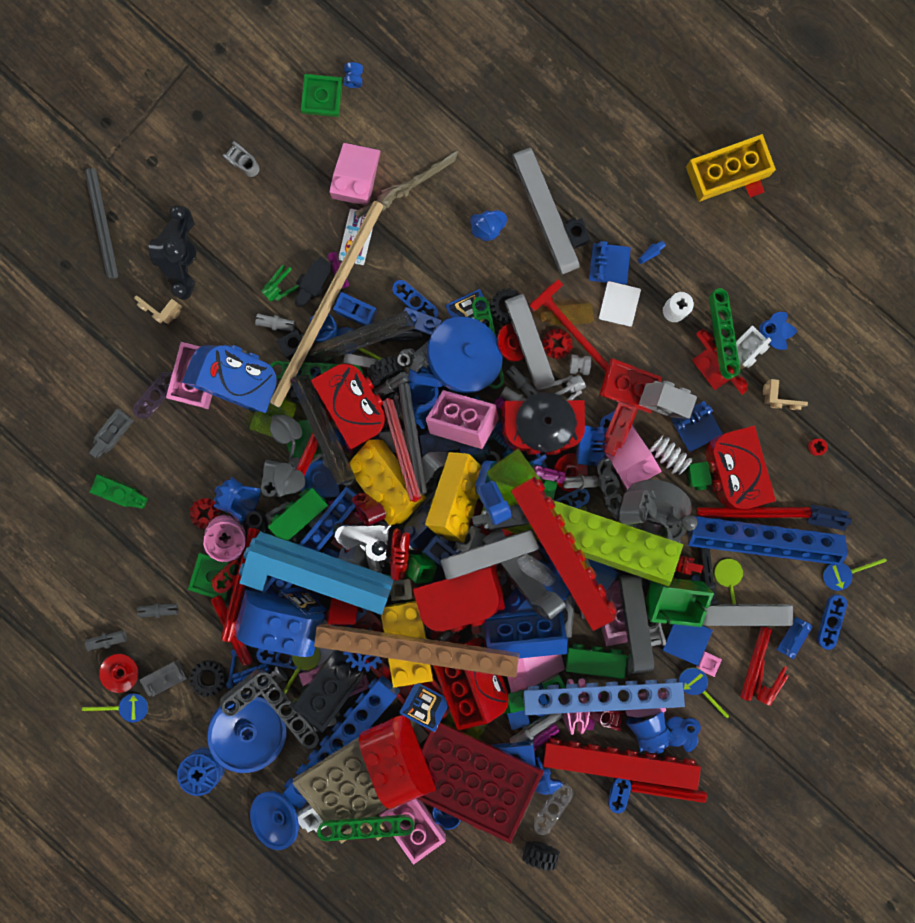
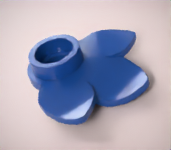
[759,312,797,350]
[666,716,701,752]

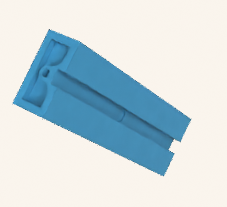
[239,532,394,615]

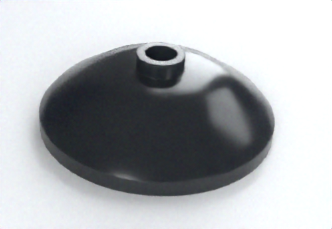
[516,392,576,452]

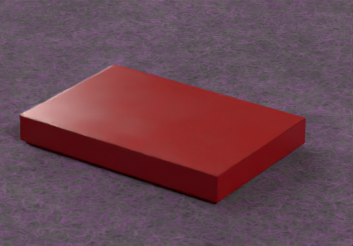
[599,359,662,413]

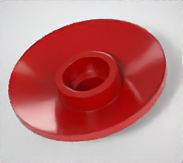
[497,323,524,362]
[553,453,588,492]
[99,654,139,693]

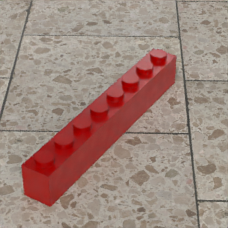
[511,476,617,631]
[542,738,701,790]

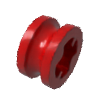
[808,438,828,456]

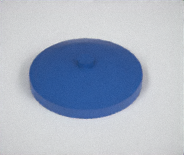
[427,317,502,393]
[207,694,286,773]

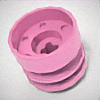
[203,515,246,562]

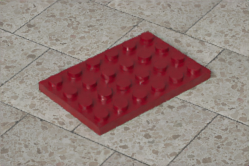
[417,721,544,844]

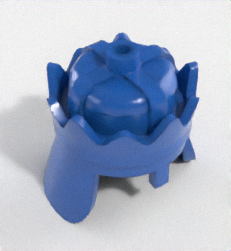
[408,381,439,429]
[213,476,261,524]
[626,712,673,754]

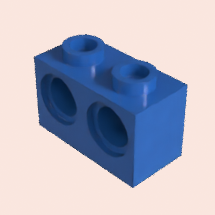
[333,292,378,329]

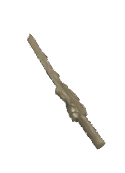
[354,151,459,218]

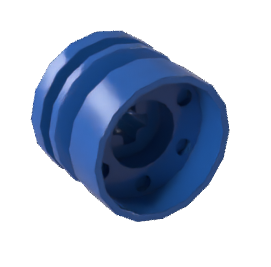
[177,747,225,796]

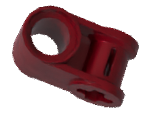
[352,493,386,527]
[589,710,626,731]

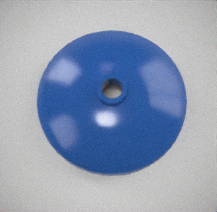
[250,791,299,850]

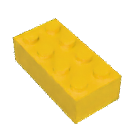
[686,134,776,202]
[346,440,426,525]
[425,452,481,543]
[381,600,433,688]

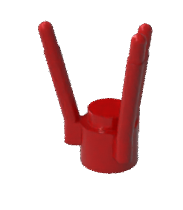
[754,659,789,706]

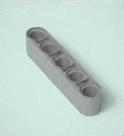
[505,294,555,389]
[440,529,539,580]
[700,604,793,626]

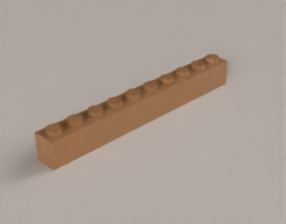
[314,623,520,678]

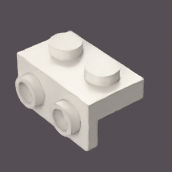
[725,325,771,369]

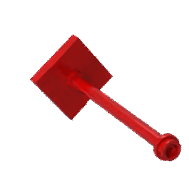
[528,279,609,372]

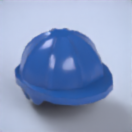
[470,210,507,241]
[535,756,563,795]

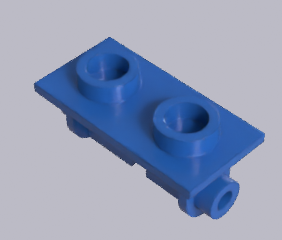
[399,307,442,336]
[776,617,813,660]

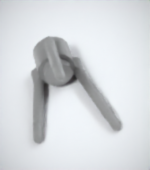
[536,375,586,400]

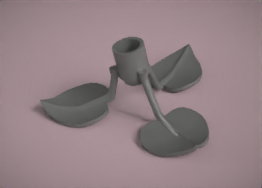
[270,415,353,497]

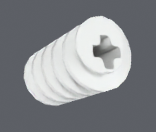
[663,292,694,322]
[649,434,692,475]

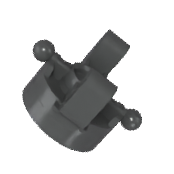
[619,480,698,573]

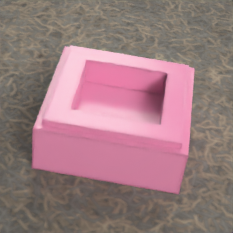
[696,651,722,677]

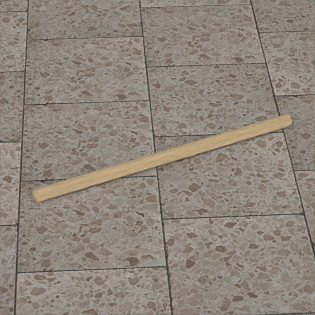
[270,201,383,407]

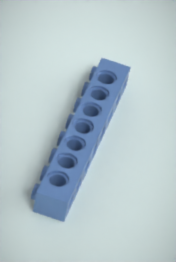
[523,679,685,715]

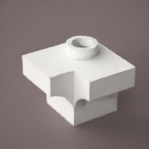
[295,802,327,832]

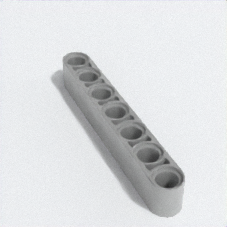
[512,147,580,275]

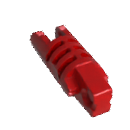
[390,529,410,581]
[675,556,703,575]

